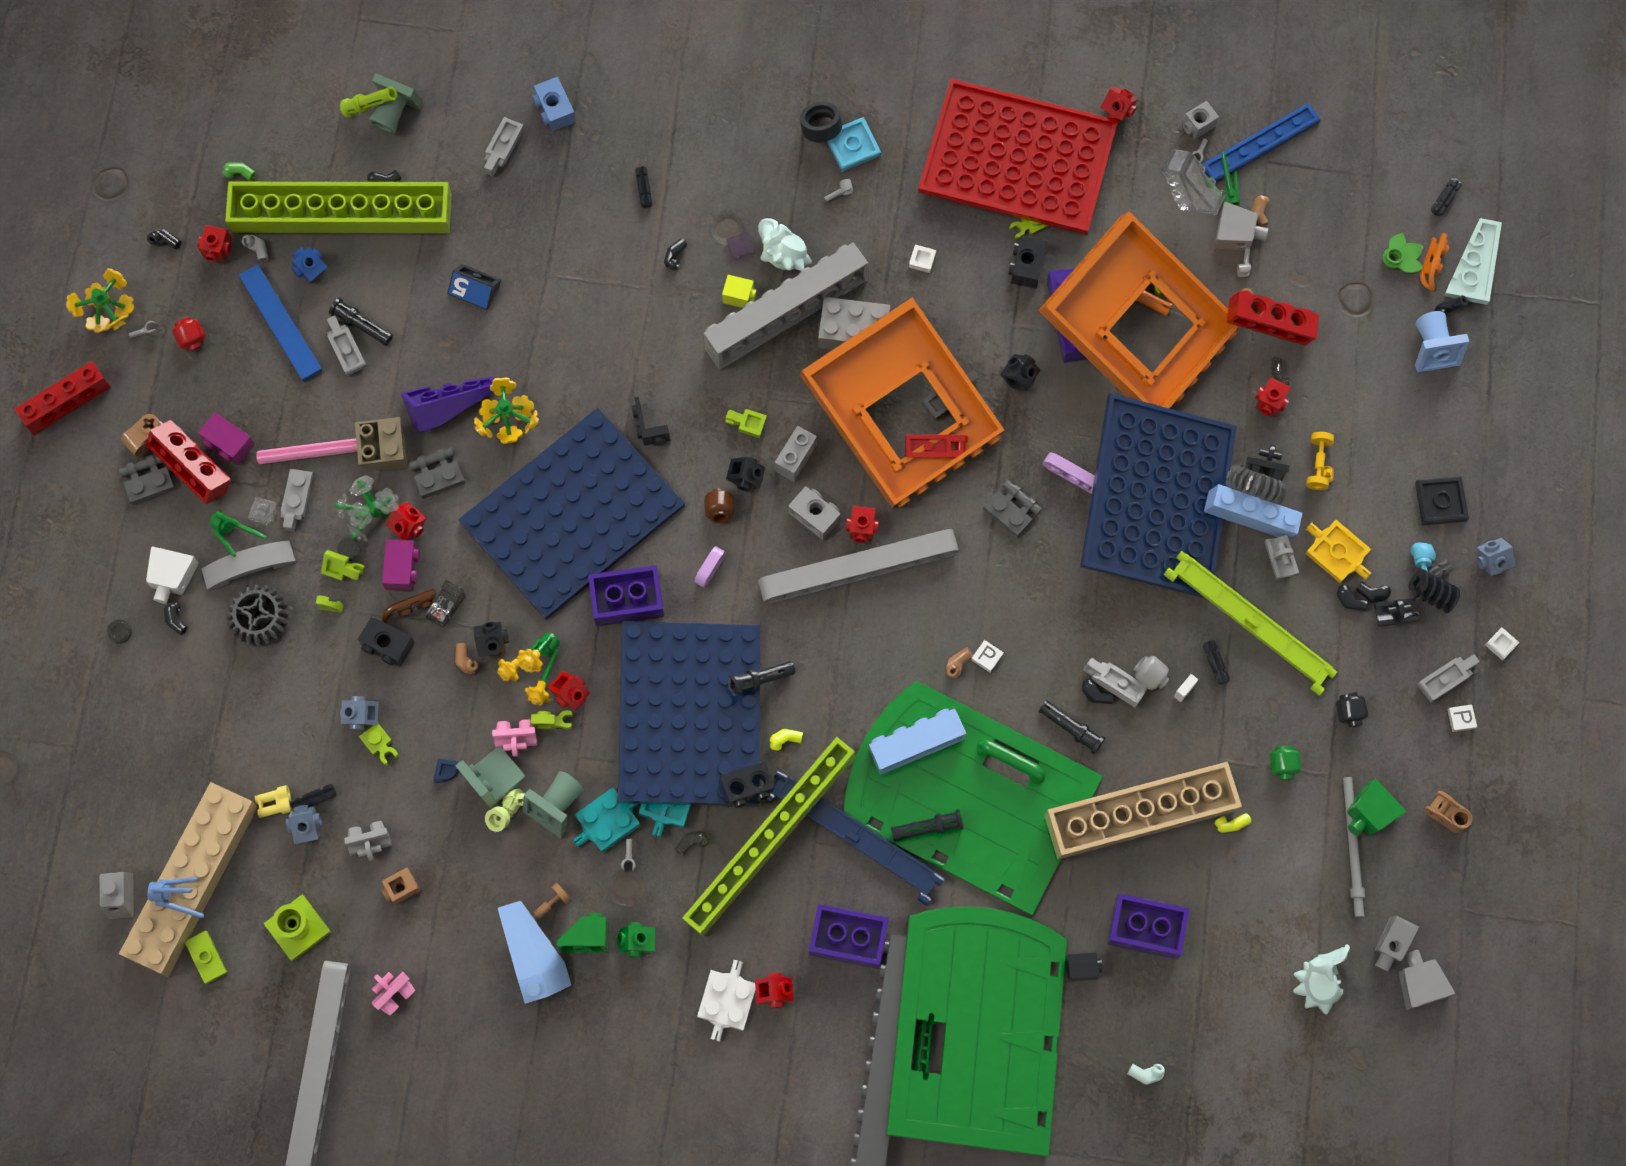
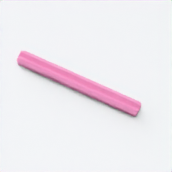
[256,439,357,464]

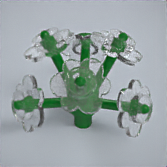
[335,475,398,542]

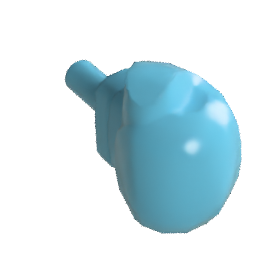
[1411,542,1436,572]

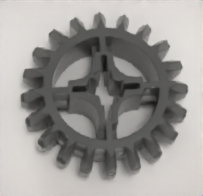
[1225,465,1288,504]
[226,584,290,646]

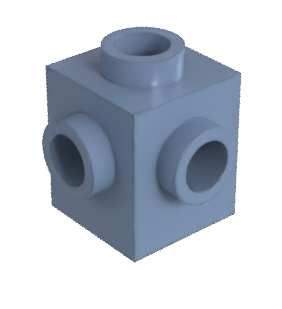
[1476,538,1516,576]
[340,696,379,730]
[286,805,322,844]

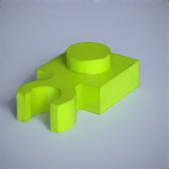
[1009,218,1049,239]
[359,723,399,766]

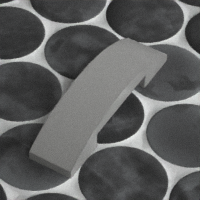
[201,541,296,591]

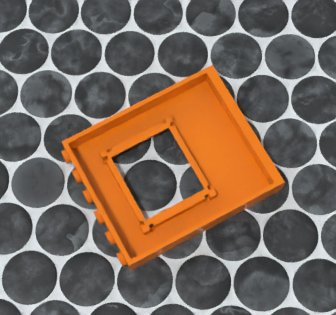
[1038,211,1239,408]
[800,298,1004,508]

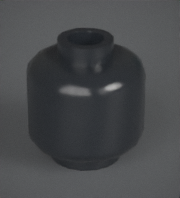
[1335,692,1368,728]

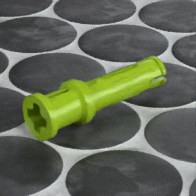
[340,86,397,118]

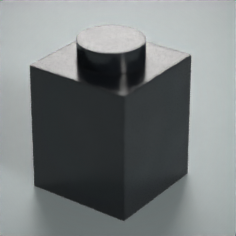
[1066,952,1102,982]

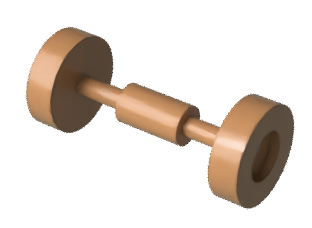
[532,883,572,920]

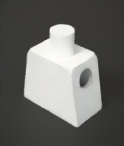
[146,546,199,604]

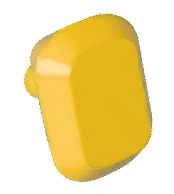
[1321,466,1334,483]

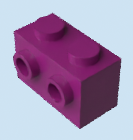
[198,412,255,465]
[382,539,420,591]

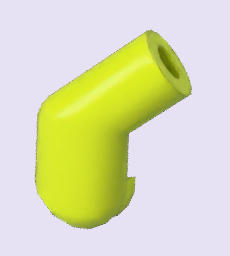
[770,729,803,751]
[1215,813,1251,833]

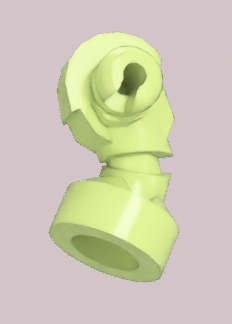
[485,789,525,832]

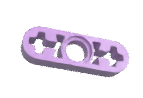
[1043,453,1095,494]

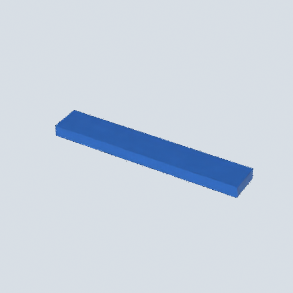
[1201,103,1321,184]
[239,264,323,382]

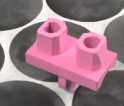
[492,719,537,757]
[371,971,415,1015]

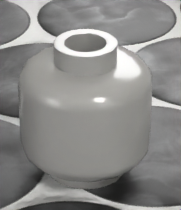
[1134,656,1169,690]

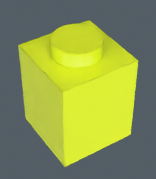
[722,275,757,308]

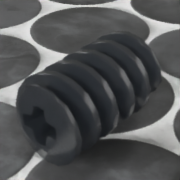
[1408,569,1461,614]

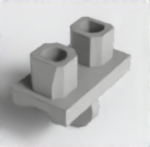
[1264,535,1299,580]
[344,821,392,861]

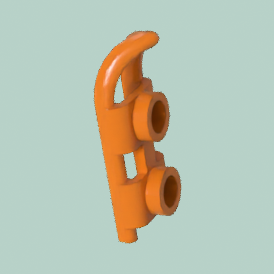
[1420,233,1449,291]

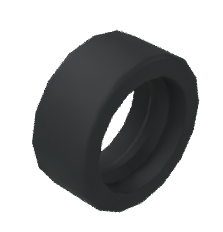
[800,102,842,143]

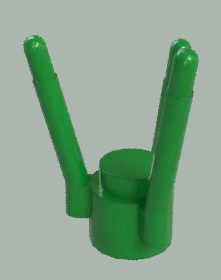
[1202,153,1241,207]
[210,511,267,557]

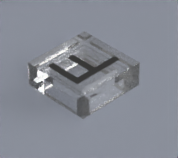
[248,497,278,525]

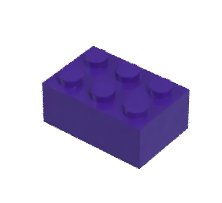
[588,565,664,626]
[1107,894,1190,960]
[809,904,889,969]

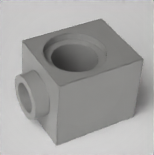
[1182,101,1219,140]

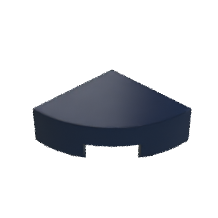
[433,759,459,783]

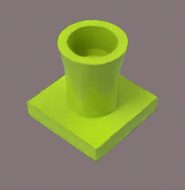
[264,894,332,962]

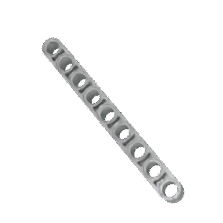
[758,529,960,604]
[285,961,350,1166]

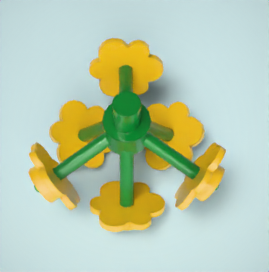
[66,268,134,333]
[474,378,539,444]

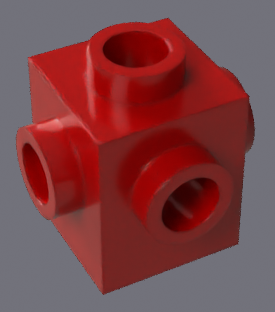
[1100,87,1138,121]
[197,225,232,262]
[1255,377,1291,417]
[386,502,427,540]
[846,506,879,543]
[548,671,590,711]
[755,973,794,1009]

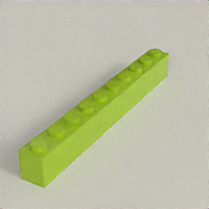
[683,737,856,937]

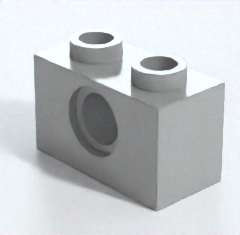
[788,486,841,540]

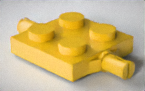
[1305,520,1371,583]

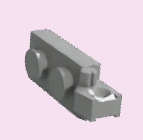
[484,117,525,176]
[327,316,367,376]
[281,469,314,532]
[1417,654,1480,703]
[1084,658,1148,707]

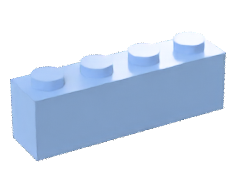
[1204,484,1302,539]
[869,709,966,775]

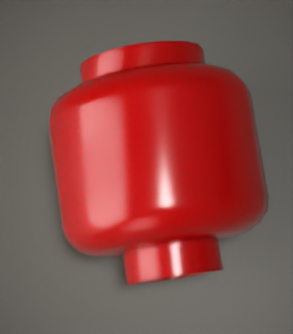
[172,317,206,352]

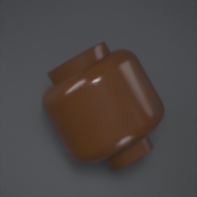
[704,488,734,523]

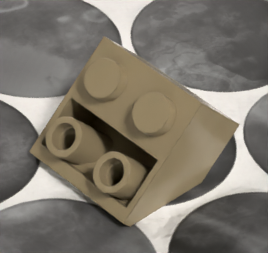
[355,417,408,471]

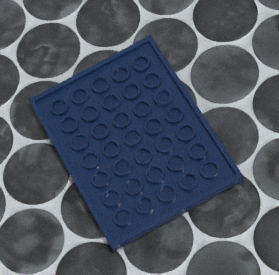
[1080,393,1237,598]
[458,408,685,620]
[618,621,760,807]

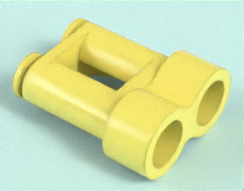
[255,785,293,818]

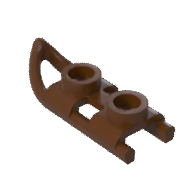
[382,588,436,624]

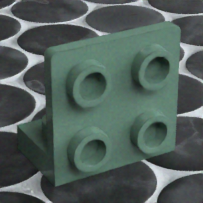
[455,746,526,808]

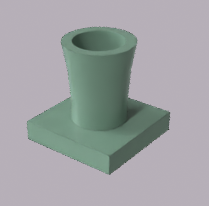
[368,73,424,134]
[523,771,584,839]

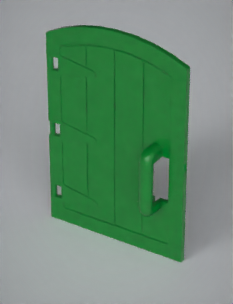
[844,681,1103,916]
[886,906,1067,1157]

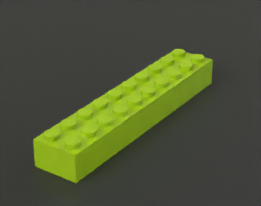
[225,182,452,234]

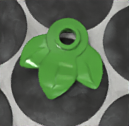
[1382,233,1423,274]

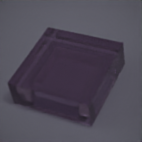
[726,232,755,261]

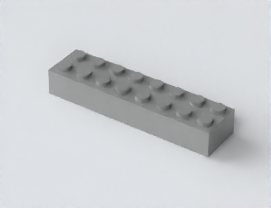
[704,242,868,370]

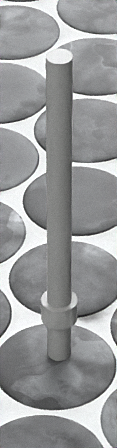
[1343,777,1365,918]

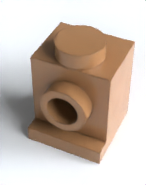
[381,867,421,905]

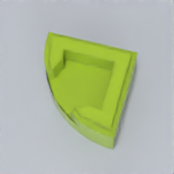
[316,595,344,613]

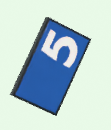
[447,264,501,310]

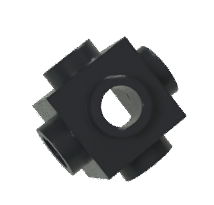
[1000,354,1041,391]
[726,457,765,492]
[474,622,509,657]

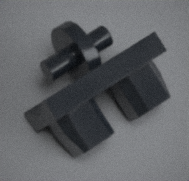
[1246,444,1290,481]
[1374,598,1420,627]

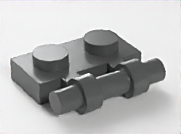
[409,447,465,499]
[119,454,176,505]
[983,480,1043,538]

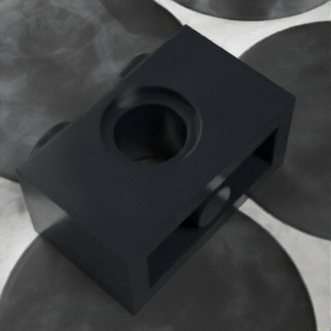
[1008,235,1047,289]
[357,616,415,667]

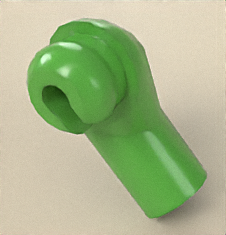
[222,162,256,181]

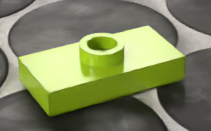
[185,931,228,985]

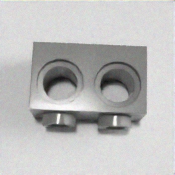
[775,426,817,482]

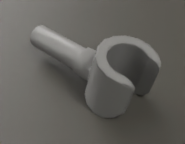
[1190,139,1208,166]
[824,179,853,202]
[1237,248,1251,277]
[129,321,161,338]
[621,839,636,872]

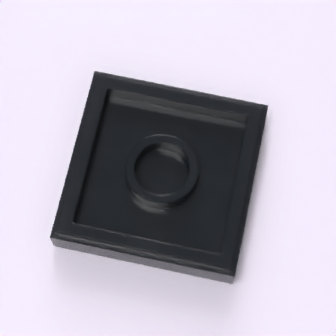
[1415,476,1469,525]

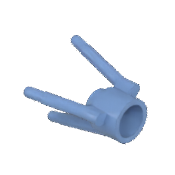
[147,877,204,918]

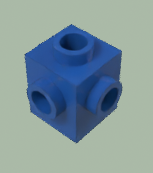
[290,247,327,283]

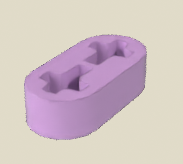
[694,546,726,588]

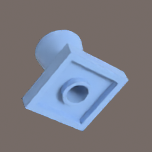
[1415,311,1469,373]

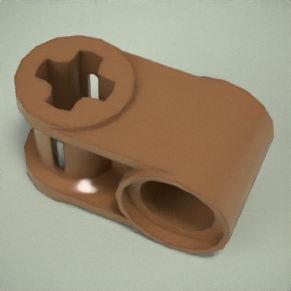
[120,414,163,457]
[1424,791,1472,834]

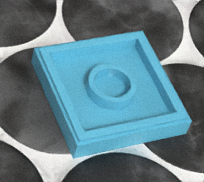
[827,117,881,172]

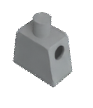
[1214,202,1268,250]
[100,872,134,919]
[1375,916,1419,972]
[1399,950,1455,1011]

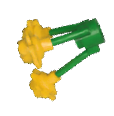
[497,633,560,706]

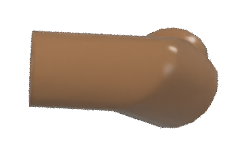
[1251,195,1270,227]
[455,643,478,674]
[946,647,973,678]

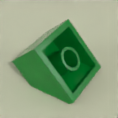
[557,913,610,953]

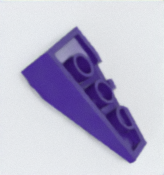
[401,377,494,432]

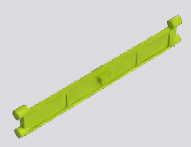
[1163,551,1337,696]

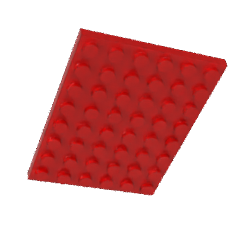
[918,79,1118,235]

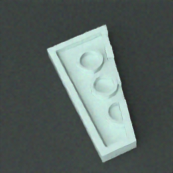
[1444,218,1502,305]

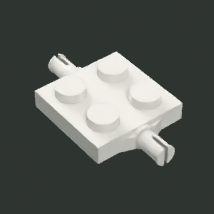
[697,960,755,1042]

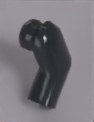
[1434,295,1468,317]
[1355,581,1391,603]

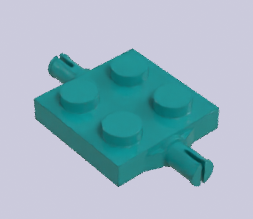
[573,788,641,853]
[639,804,691,838]

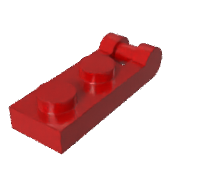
[905,434,968,459]

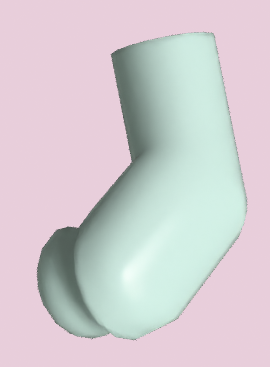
[1127,1064,1165,1085]

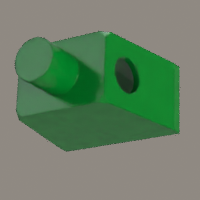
[1347,778,1406,836]

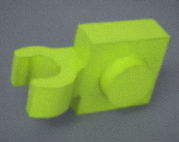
[725,409,767,439]
[321,550,365,580]
[531,710,573,730]

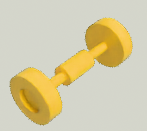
[1306,432,1334,490]

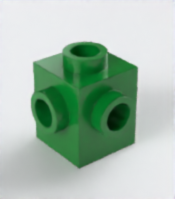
[617,922,655,958]

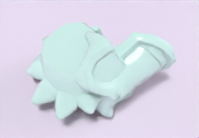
[758,218,812,271]
[1293,944,1350,1014]

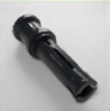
[329,297,393,346]
[728,661,795,696]
[1038,700,1106,755]
[891,809,964,842]

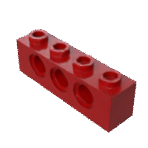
[1226,291,1319,346]
[15,361,111,436]
[146,420,231,504]

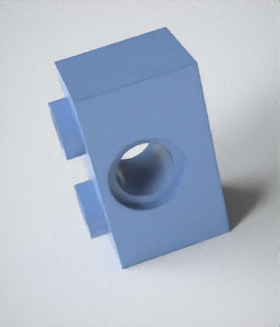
[532,77,576,132]

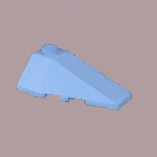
[498,901,571,1004]

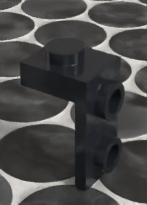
[631,397,670,446]

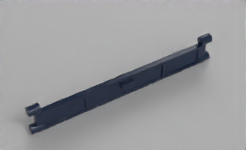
[765,770,945,906]

